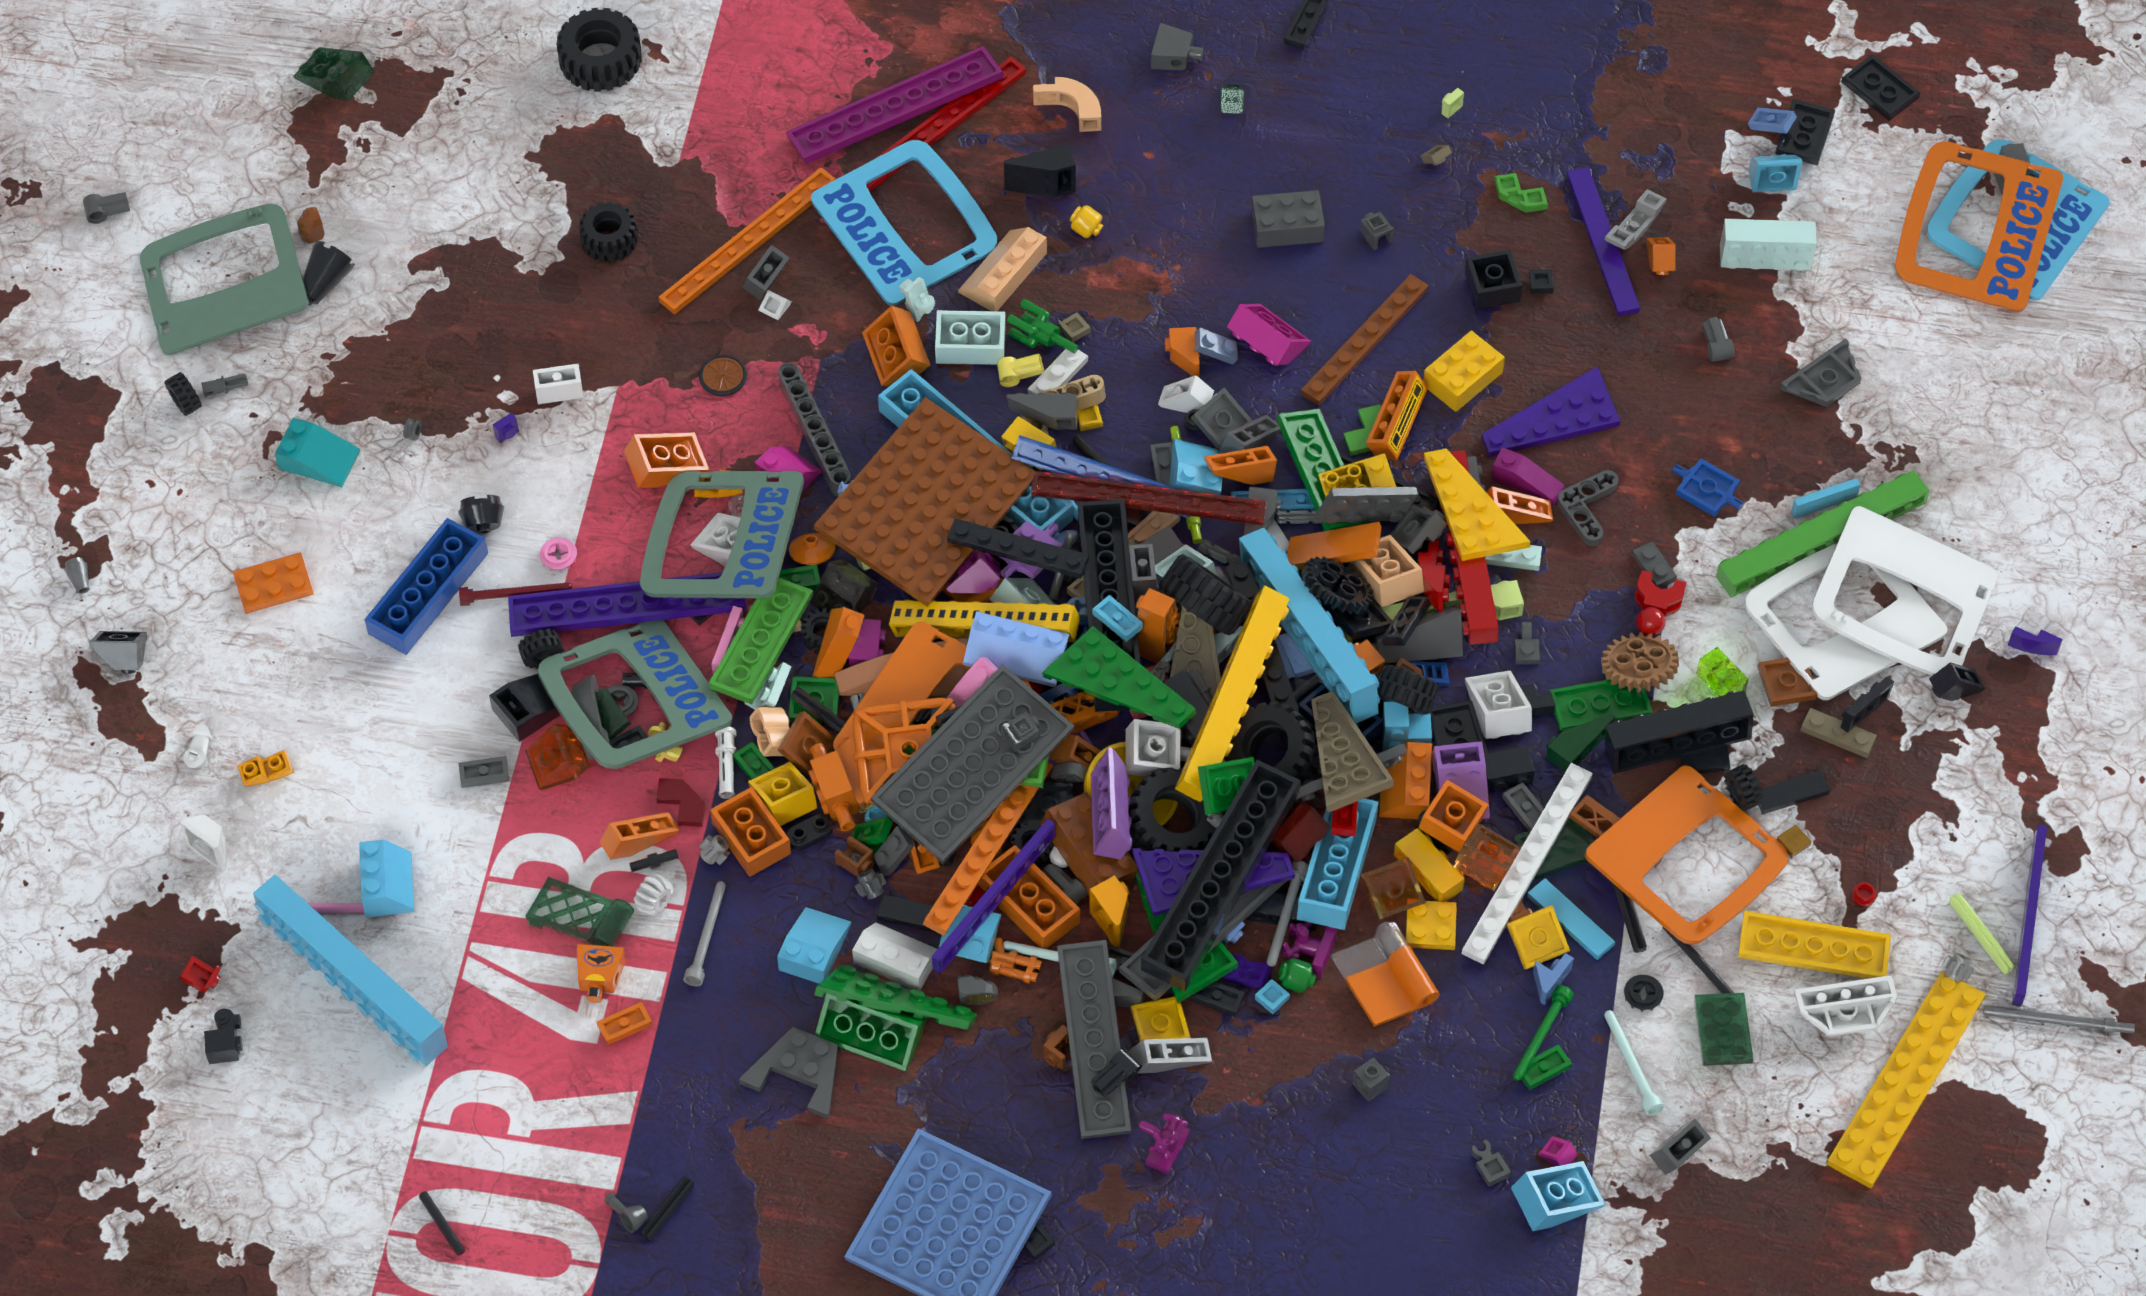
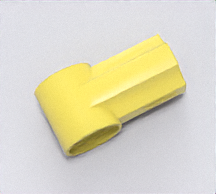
[997,354,1044,387]

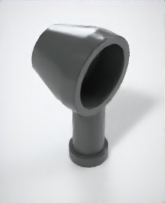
[604,1193,648,1233]

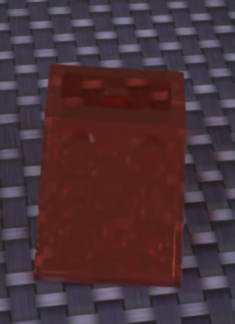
[1269,802,1331,862]

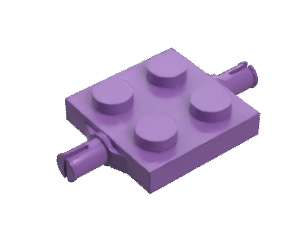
[1000,521,1063,579]

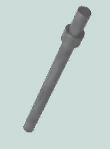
[1983,1005,2135,1034]

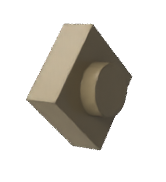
[1420,145,1452,165]
[1059,312,1090,342]

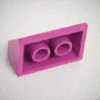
[1227,304,1311,366]

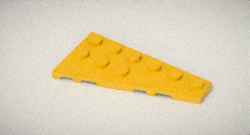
[1424,448,1530,561]

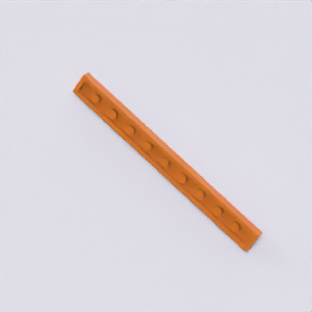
[659,168,836,315]
[923,762,1053,936]

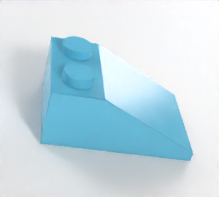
[1169,439,1222,507]
[777,907,852,984]
[1511,1161,1605,1231]

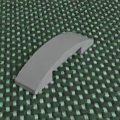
[1604,189,1666,250]

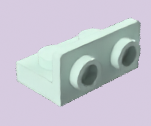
[744,662,791,710]

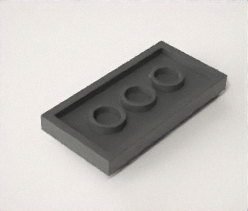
[1315,487,1419,524]

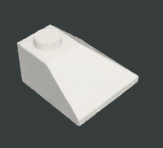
[180,814,226,872]

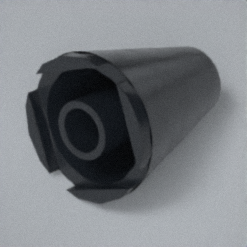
[303,241,355,306]

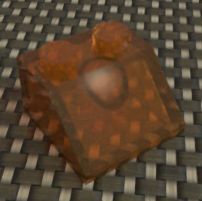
[525,723,590,790]
[1453,823,1521,891]
[1360,857,1426,920]

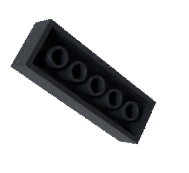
[1605,690,1754,774]

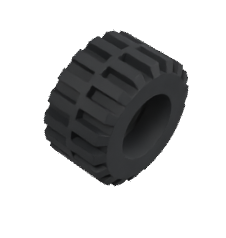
[579,201,638,263]
[1377,665,1439,715]

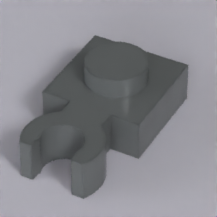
[1471,1139,1511,1187]

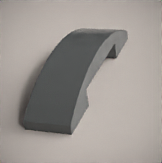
[571,674,610,760]

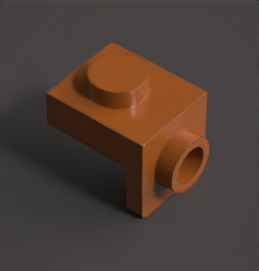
[1043,1024,1069,1070]

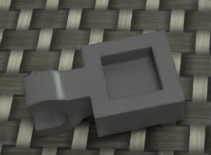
[1514,622,1540,664]

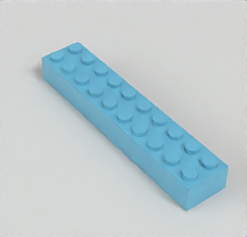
[878,369,1073,532]
[1239,528,1380,724]
[253,874,448,1066]

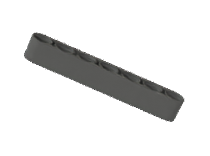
[778,362,851,497]

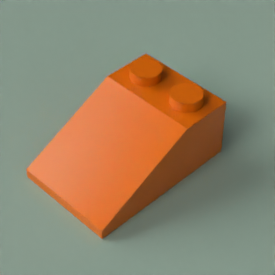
[624,432,709,488]

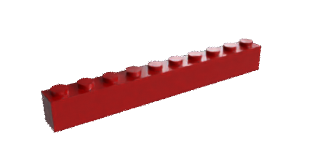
[1440,450,1498,645]

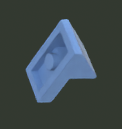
[1533,953,1574,1005]

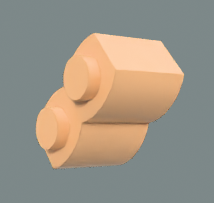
[750,707,790,756]

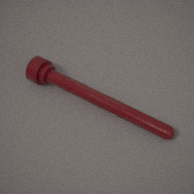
[459,582,573,606]

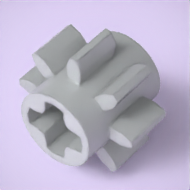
[699,834,730,865]
[1941,952,1974,983]

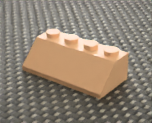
[958,227,1047,311]

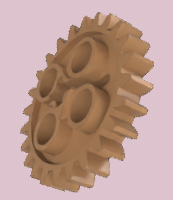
[1601,632,1679,692]

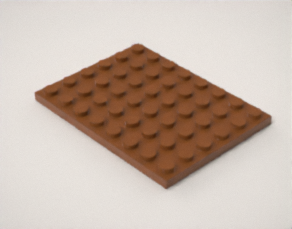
[814,397,1038,607]

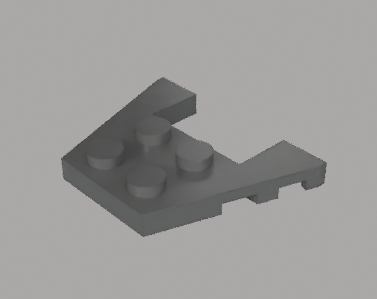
[739,1027,838,1119]

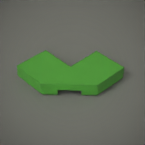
[1494,173,1548,213]
[1343,404,1381,456]

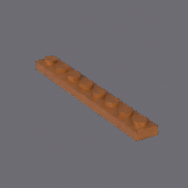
[1301,274,1429,406]

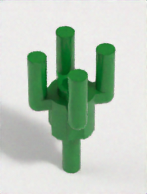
[1007,299,1079,354]

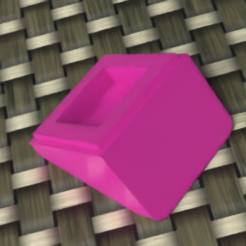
[1538,1136,1577,1167]

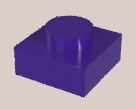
[493,413,519,443]

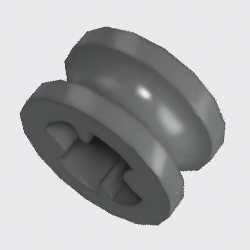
[403,418,422,441]

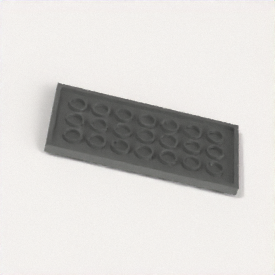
[871,665,1074,864]

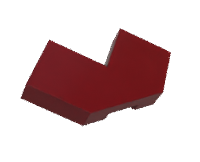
[656,778,705,827]

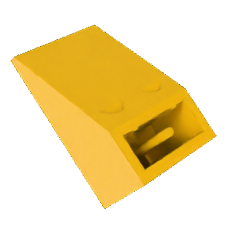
[1318,453,1396,497]

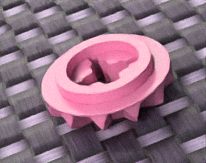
[540,538,577,572]

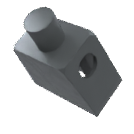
[1151,23,1204,71]

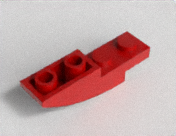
[1418,540,1450,611]

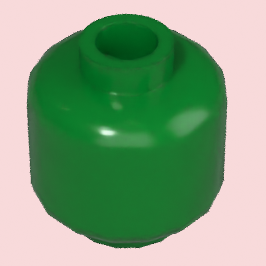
[1277,958,1316,993]

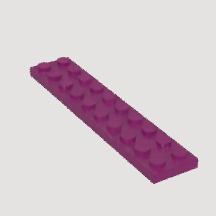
[786,46,1004,164]

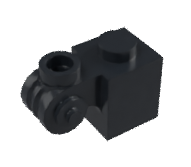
[204,1008,243,1064]

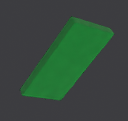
[1548,679,1653,733]

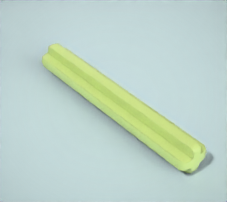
[1949,893,2015,974]

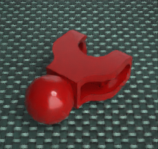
[1635,570,1687,636]

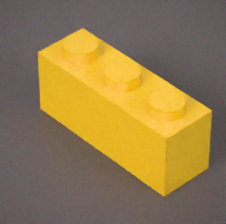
[1394,828,1465,902]

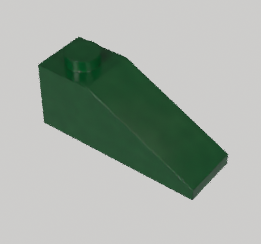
[1546,714,1615,772]

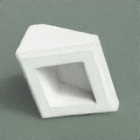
[758,290,792,320]

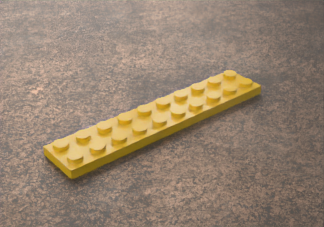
[1826,971,1986,1189]

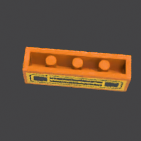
[1366,371,1428,460]

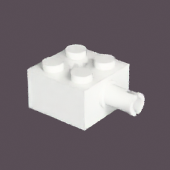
[1125,719,1192,777]

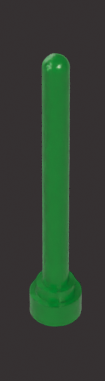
[1513,985,1574,1081]

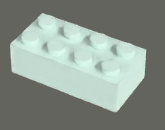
[1720,219,1817,271]

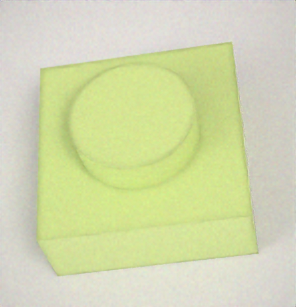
[1441,88,1464,118]

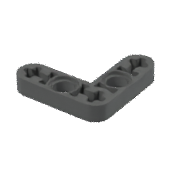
[1557,470,1619,547]

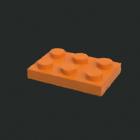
[233,552,314,614]

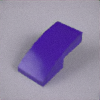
[2008,626,2063,655]
[1221,954,1272,989]

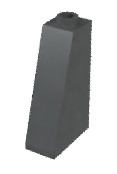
[1371,605,1463,664]

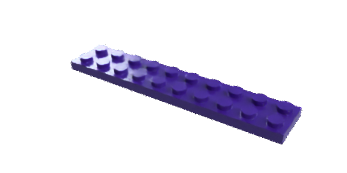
[508,572,747,637]

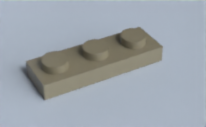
[1800,708,1877,758]

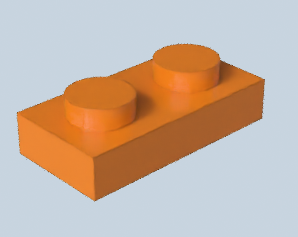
[596,1001,653,1046]

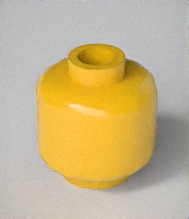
[1069,205,1104,238]

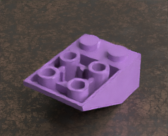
[1431,741,1490,820]

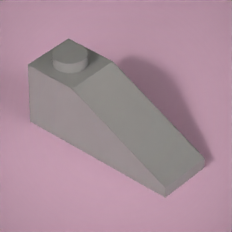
[1129,1038,1212,1073]

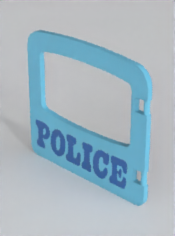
[1927,139,2110,300]
[811,140,997,306]

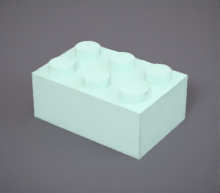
[935,310,1006,365]

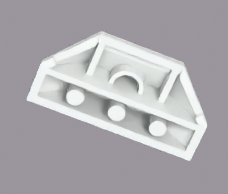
[1794,975,1897,1036]

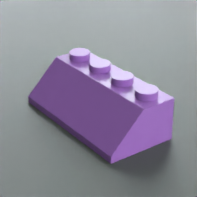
[1091,748,1132,860]

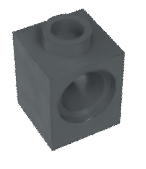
[1353,1057,1389,1102]

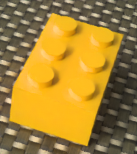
[1423,330,1505,412]

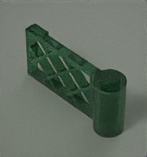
[526,877,634,947]

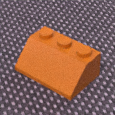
[862,305,930,387]
[1379,742,1432,820]

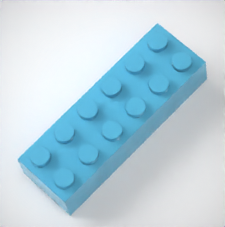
[1297,799,1378,930]

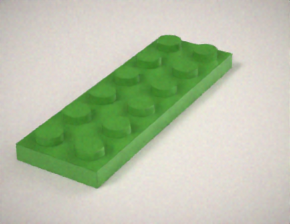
[708,578,813,704]

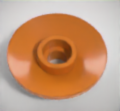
[789,533,836,565]

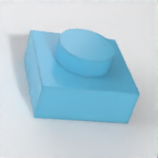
[1255,979,1290,1014]

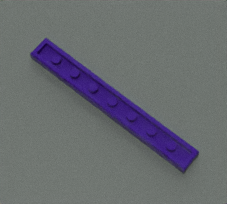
[1567,167,1640,316]
[932,819,1055,973]
[2012,824,2047,1006]

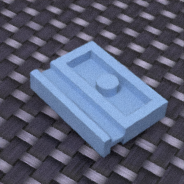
[1275,633,1315,679]

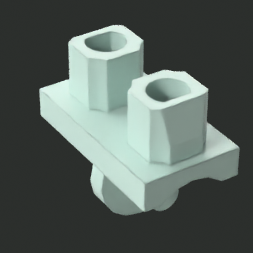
[899,277,935,322]

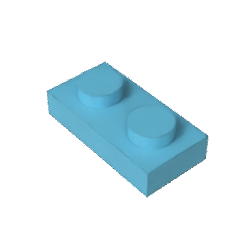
[1092,595,1143,642]

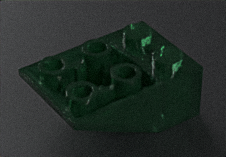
[293,47,375,101]

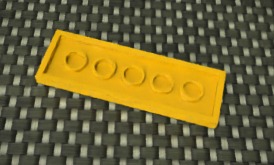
[1738,911,1891,979]

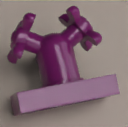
[1281,922,1337,979]
[1139,1113,1190,1175]

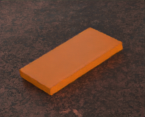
[1287,522,1382,571]

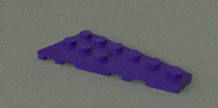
[1481,366,1620,457]
[1132,848,1295,917]

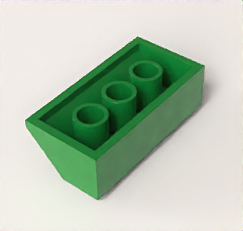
[815,993,927,1071]

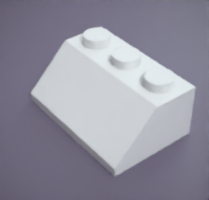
[852,922,937,990]

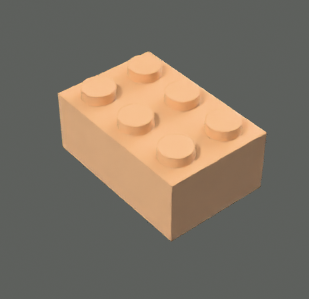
[1350,535,1424,607]

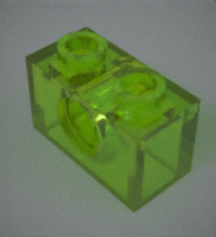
[1696,647,1749,697]

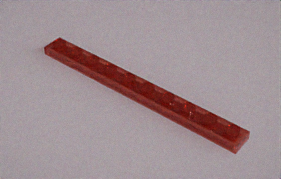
[1031,471,1267,525]

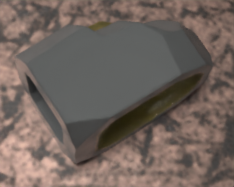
[957,975,998,1006]

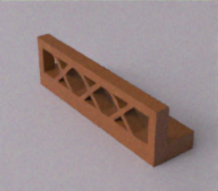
[1569,795,1663,868]

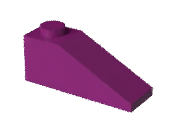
[1491,447,1565,505]

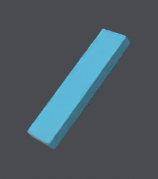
[1527,878,1615,960]

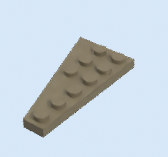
[1170,606,1221,742]
[1311,691,1394,813]

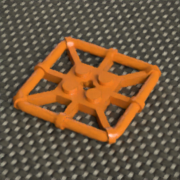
[853,697,956,805]

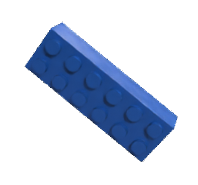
[364,518,488,655]

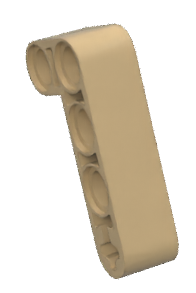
[1020,375,1106,435]

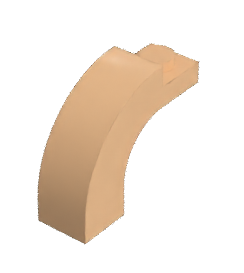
[1033,77,1101,132]

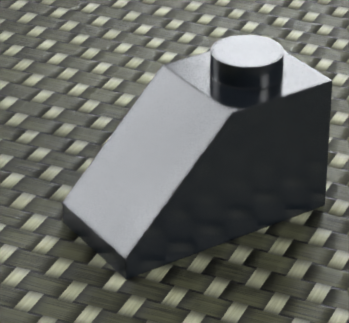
[1929,662,1986,701]

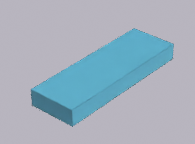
[1791,478,1861,518]

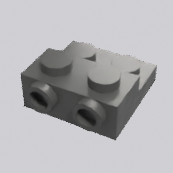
[1390,505,1447,554]

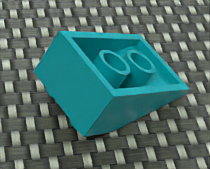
[274,417,360,487]

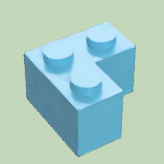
[1382,702,1432,751]

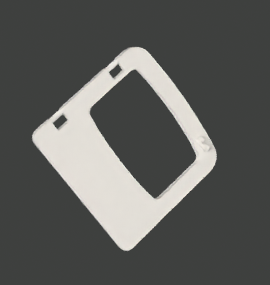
[1811,506,1998,676]
[1745,543,1947,700]

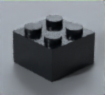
[1465,250,1522,309]

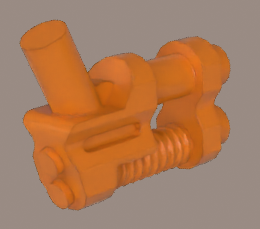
[990,938,1042,984]

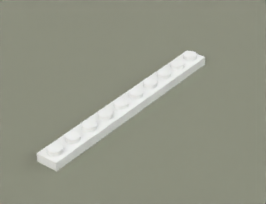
[1462,763,1593,965]

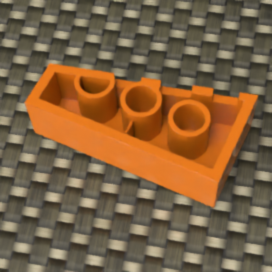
[1136,588,1180,664]

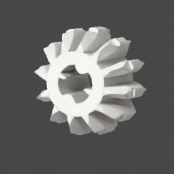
[634,873,673,917]

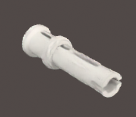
[715,727,737,799]

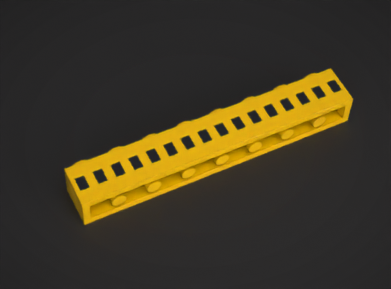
[889,600,1080,642]

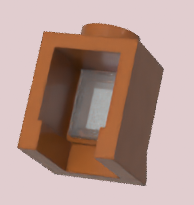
[835,836,874,876]

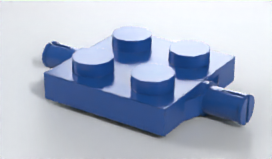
[1672,458,1744,517]

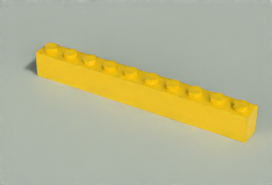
[1175,585,1290,802]

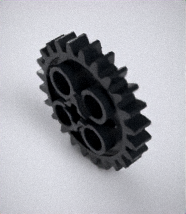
[1300,556,1374,615]

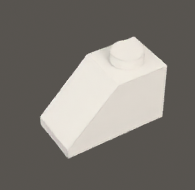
[1158,375,1214,413]

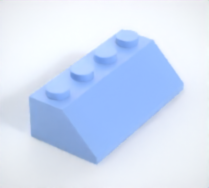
[963,611,1069,687]

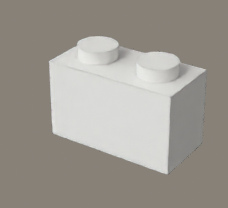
[533,364,584,404]

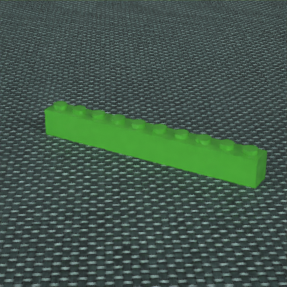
[1716,470,1930,598]

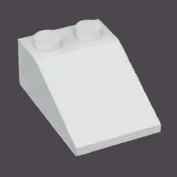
[691,513,741,566]
[1465,671,1532,739]

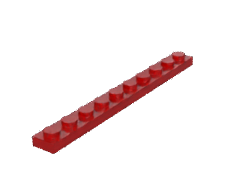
[866,57,1026,192]

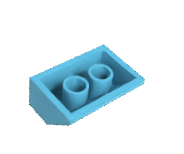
[359,839,414,918]

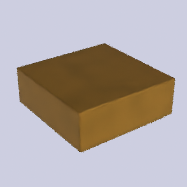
[1777,825,1812,858]

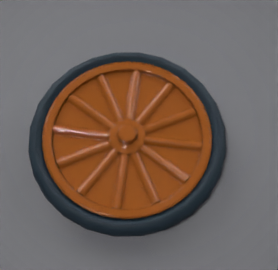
[699,355,747,396]

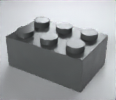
[1251,190,1325,248]

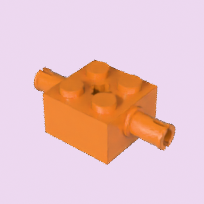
[808,743,860,831]

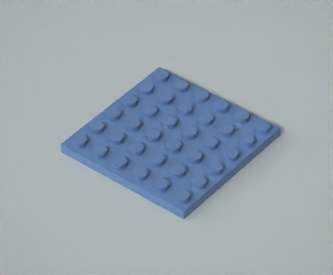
[844,1128,1052,1296]

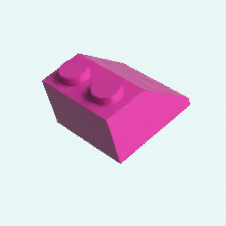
[754,446,821,491]

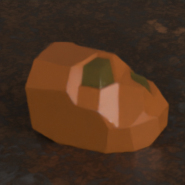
[297,207,325,244]

